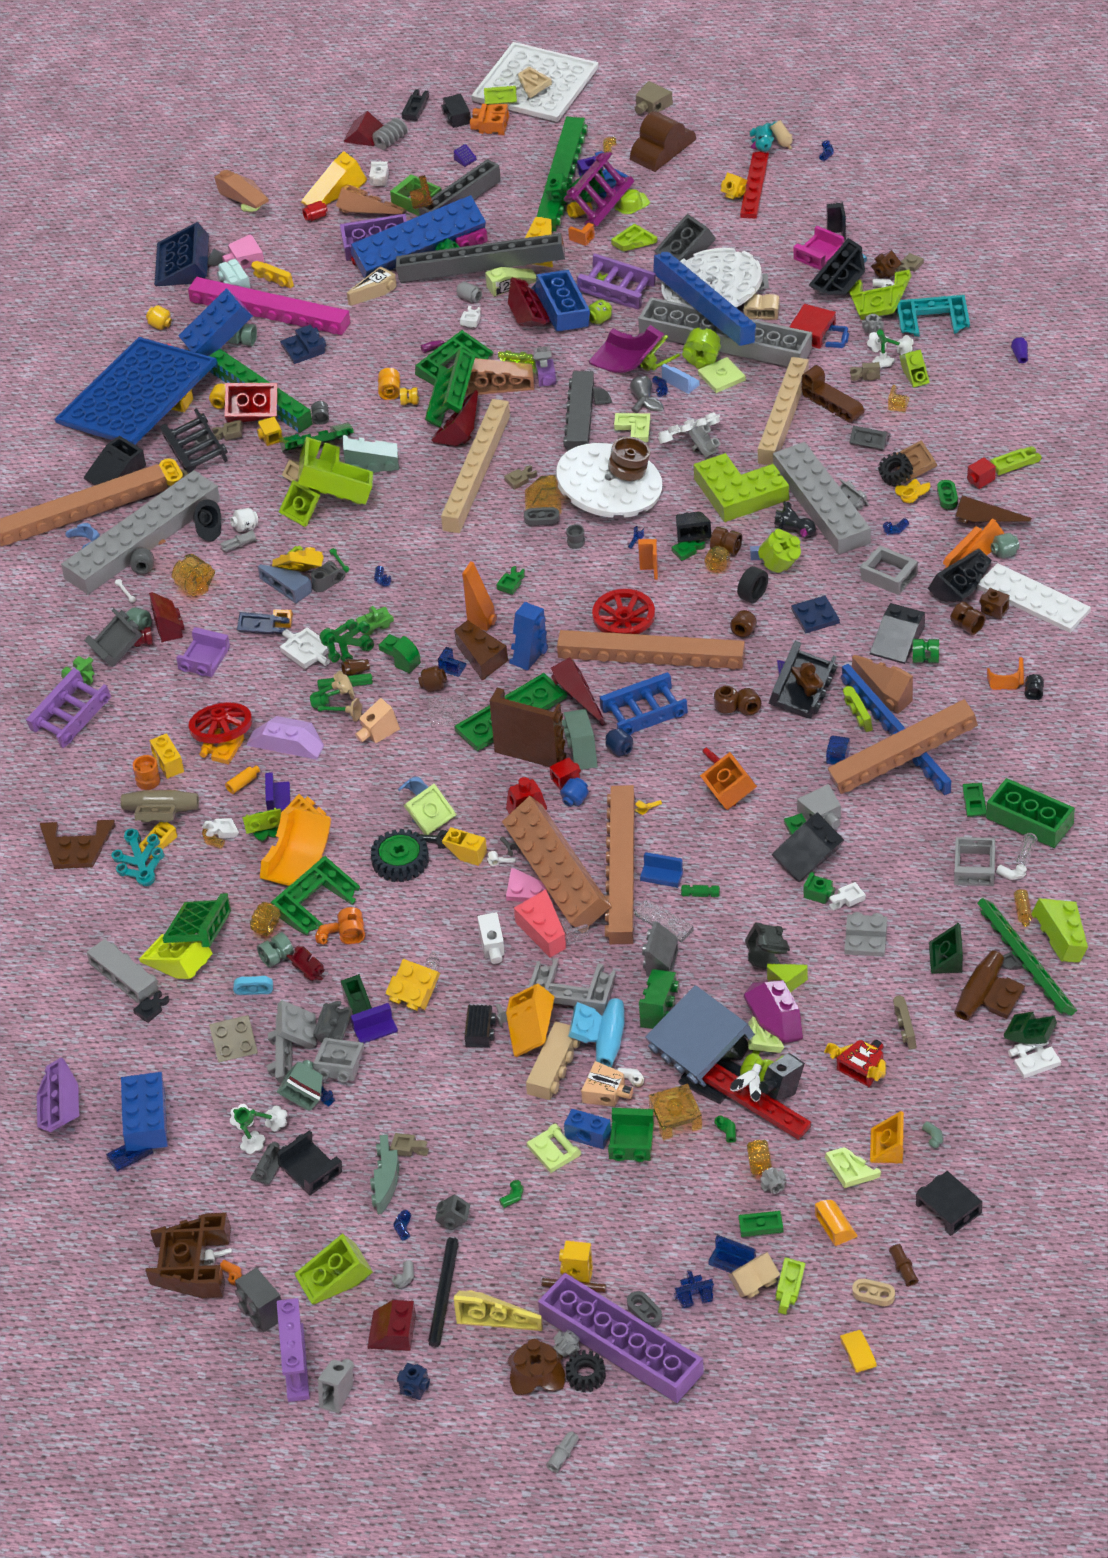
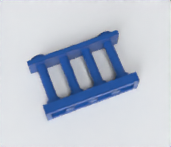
[599,672,688,735]

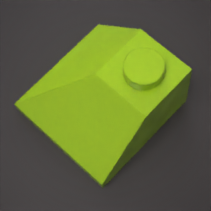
[279,480,321,527]

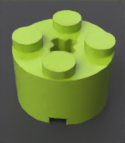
[682,328,721,369]
[758,529,801,573]

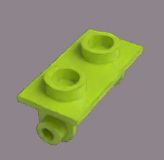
[242,808,281,834]

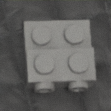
[844,912,887,957]
[313,1038,364,1083]

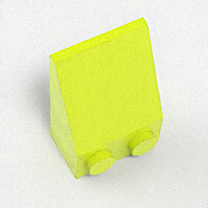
[139,934,213,979]

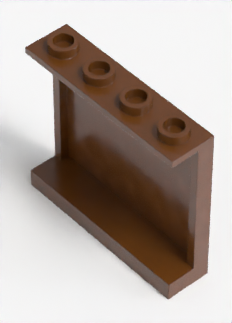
[489,688,566,767]

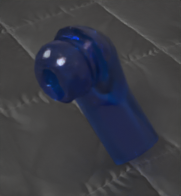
[652,376,668,397]
[882,518,909,534]
[393,1210,411,1241]

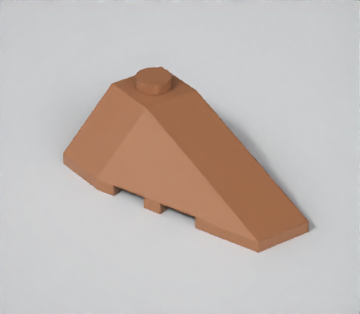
[336,184,406,214]
[852,655,913,714]

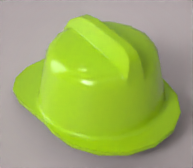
[614,189,650,215]

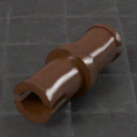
[889,1244,919,1287]

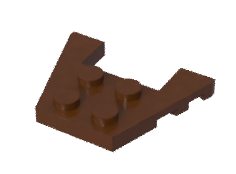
[40,820,115,869]

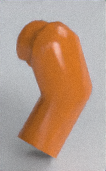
[220,1260,242,1286]

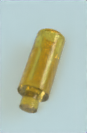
[1014,889,1032,926]

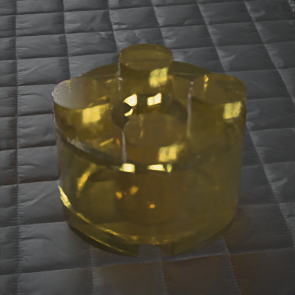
[172,554,215,596]

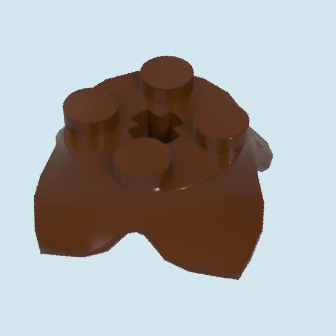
[507,1339,565,1395]

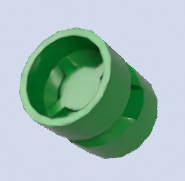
[913,639,939,663]

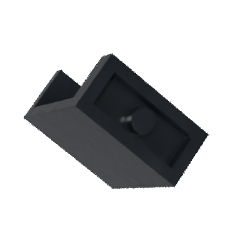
[277,1130,342,1196]
[916,1171,983,1236]

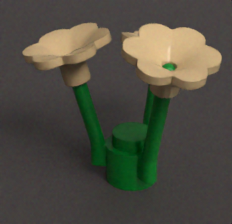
[310,671,362,722]

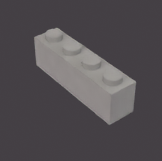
[87,939,158,1004]

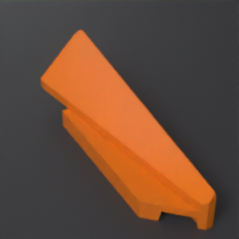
[943,519,1005,570]

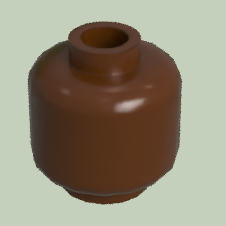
[730,610,757,638]
[418,666,447,692]
[714,686,738,714]
[737,688,762,716]

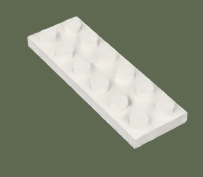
[977,563,1091,633]

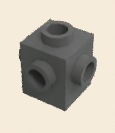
[435,1194,470,1230]

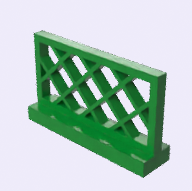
[162,893,231,947]

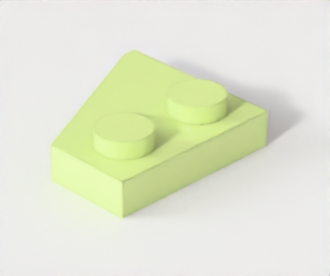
[748,1016,784,1053]

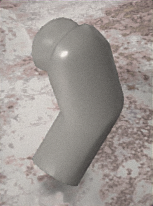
[392,1261,414,1288]

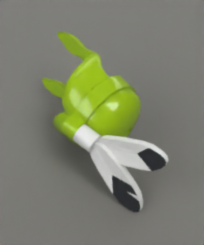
[730,1050,783,1102]

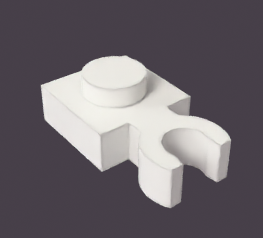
[460,306,480,328]
[202,818,239,838]

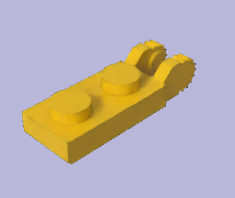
[251,261,294,289]

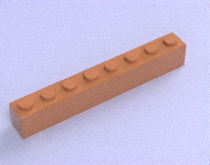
[828,699,978,794]

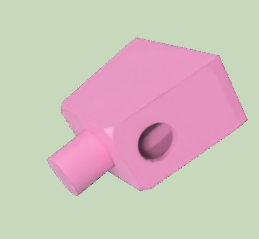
[222,234,264,269]

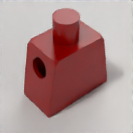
[506,777,547,814]

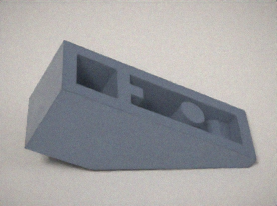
[258,564,312,603]

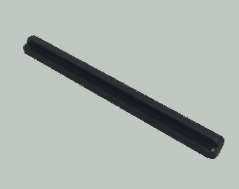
[428,1237,459,1347]

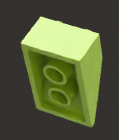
[294,1233,373,1305]

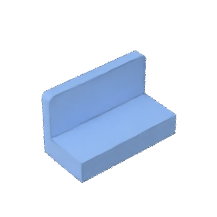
[661,364,700,394]

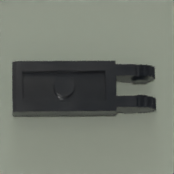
[401,89,429,121]

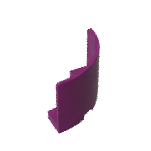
[589,325,664,373]

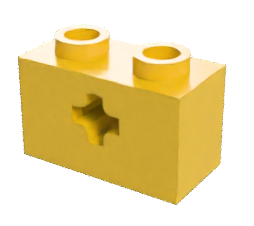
[559,1241,593,1283]

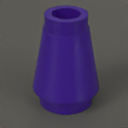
[1011,337,1028,363]

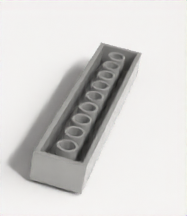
[638,297,812,367]
[61,470,220,595]

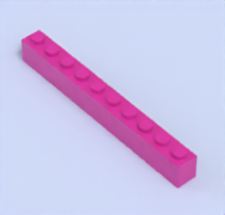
[188,277,350,335]

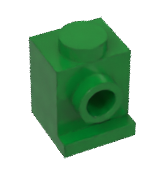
[803,872,835,904]

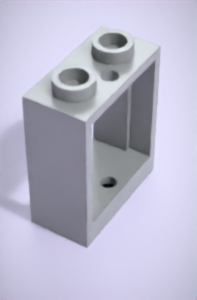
[860,546,918,595]
[954,837,995,886]

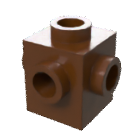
[871,250,902,279]
[979,588,1010,620]

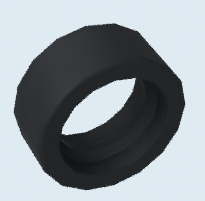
[737,566,769,603]

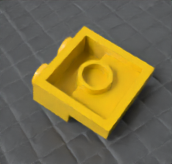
[272,547,324,572]
[385,959,440,1011]

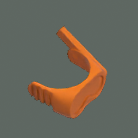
[987,657,1024,690]

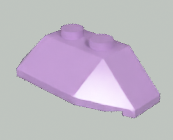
[247,716,324,760]

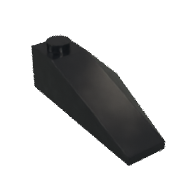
[927,548,992,601]

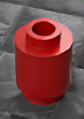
[302,201,328,221]

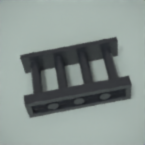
[160,408,228,474]

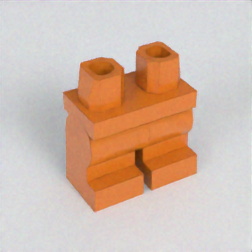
[470,104,509,135]

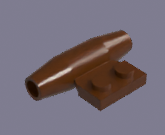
[954,950,1025,1021]

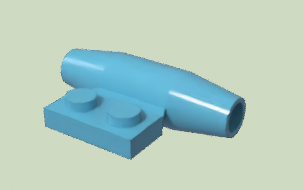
[568,998,625,1067]

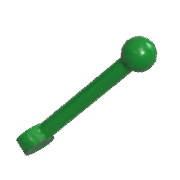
[330,548,349,573]

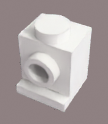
[369,161,389,186]

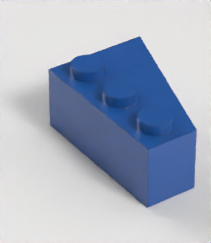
[509,602,548,671]

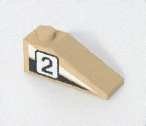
[347,266,397,306]

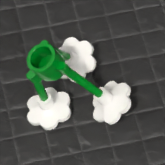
[230,1104,287,1155]

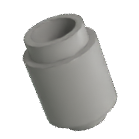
[456,281,482,303]

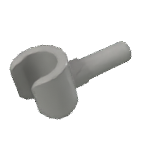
[496,1004,508,1026]

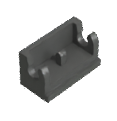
[313,1001,353,1043]

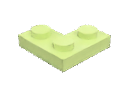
[614,413,651,442]

